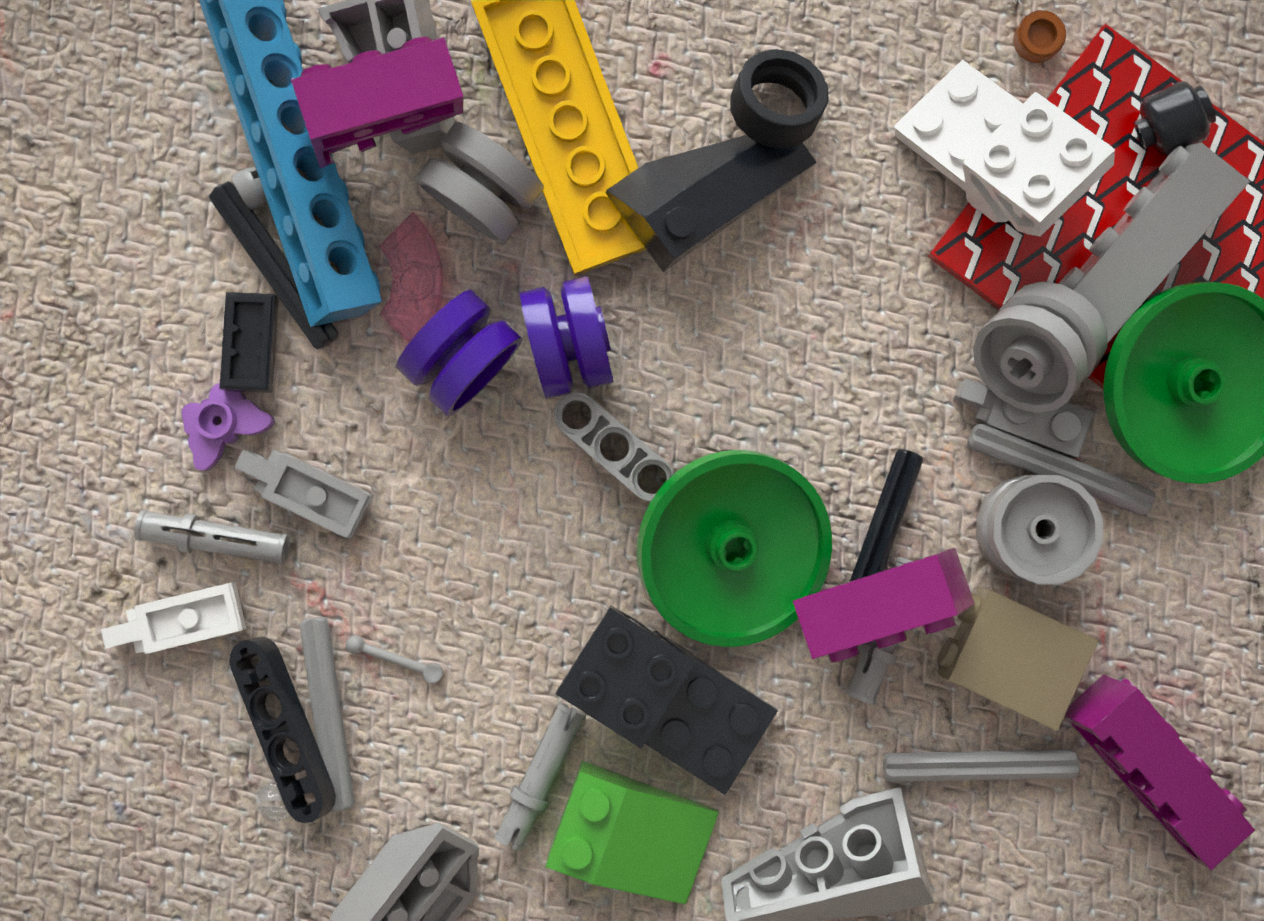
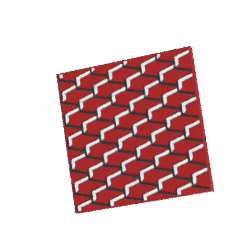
[927,23,1264,389]

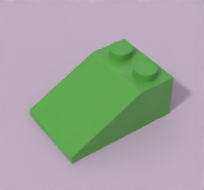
[545,760,719,904]

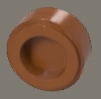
[1013,10,1066,63]

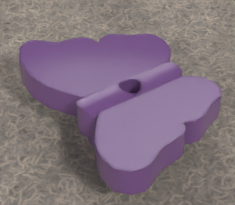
[181,383,275,471]

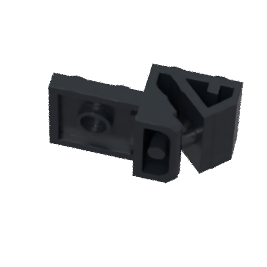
[555,605,778,795]

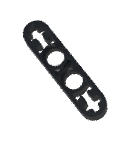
[229,636,336,823]

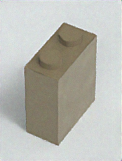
[937,586,1099,731]

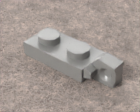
[953,379,1095,458]
[234,450,374,540]

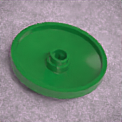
[1103,282,1264,484]
[637,450,832,647]

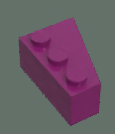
[291,37,464,169]
[793,548,975,663]

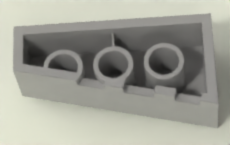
[1059,142,1250,343]

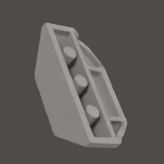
[330,823,479,921]

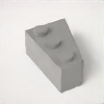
[317,0,455,154]

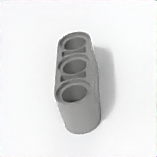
[554,392,674,501]

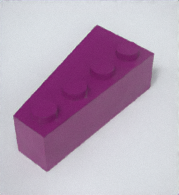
[1064,675,1255,871]

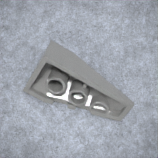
[721,787,934,921]

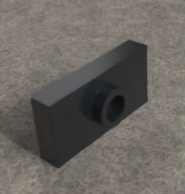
[219,292,279,393]

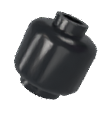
[1133,81,1216,156]

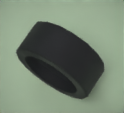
[730,49,829,148]

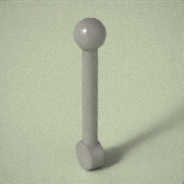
[346,635,443,683]

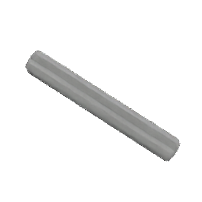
[967,424,1156,515]
[300,617,354,812]
[883,750,1080,782]

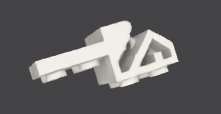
[893,60,1115,236]

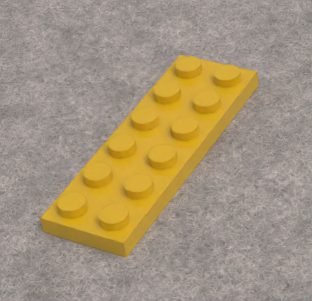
[471,0,647,276]

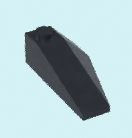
[605,135,817,272]

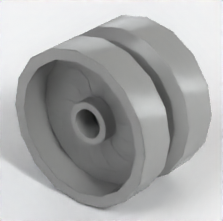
[415,121,544,245]
[973,281,1107,413]
[976,475,1103,585]

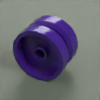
[520,276,614,399]
[396,289,523,417]

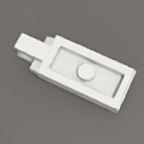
[101,582,247,654]

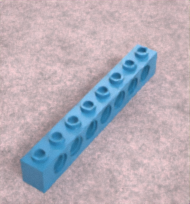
[199,0,382,327]

